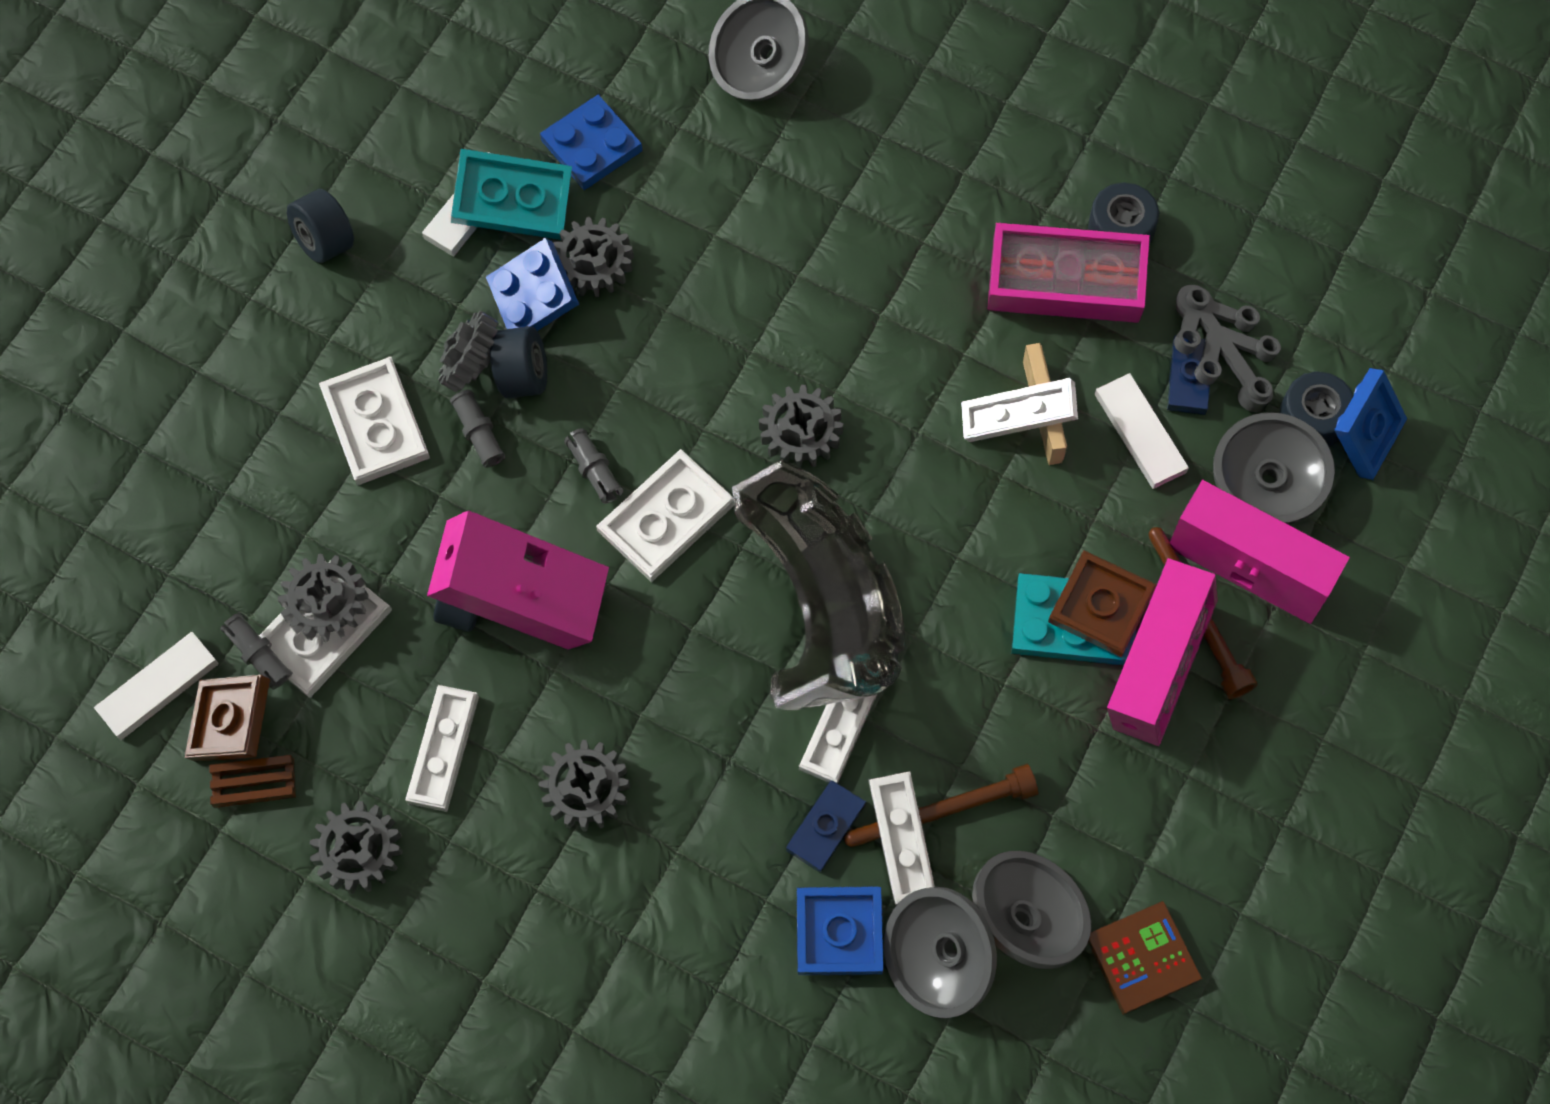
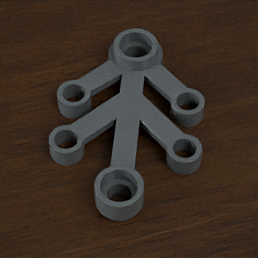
[1174,285,1281,413]

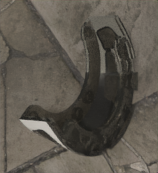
[732,459,905,710]

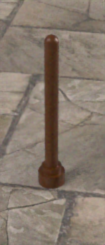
[1148,527,1258,699]
[844,763,1039,847]

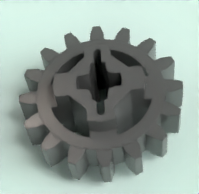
[553,217,634,297]
[438,310,498,392]
[759,385,843,469]
[278,554,369,642]
[539,740,630,832]
[309,801,403,894]

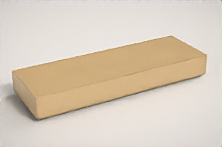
[1023,343,1067,465]

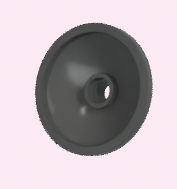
[709,0,809,101]
[1213,413,1335,525]
[972,851,1091,969]
[884,887,997,1018]

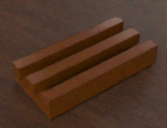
[209,755,296,808]

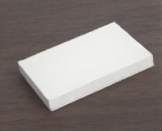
[319,357,430,486]
[596,449,736,583]
[259,562,392,698]

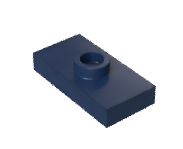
[1167,336,1211,415]
[786,780,866,873]

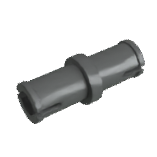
[450,390,506,468]
[564,428,623,504]
[220,613,293,690]

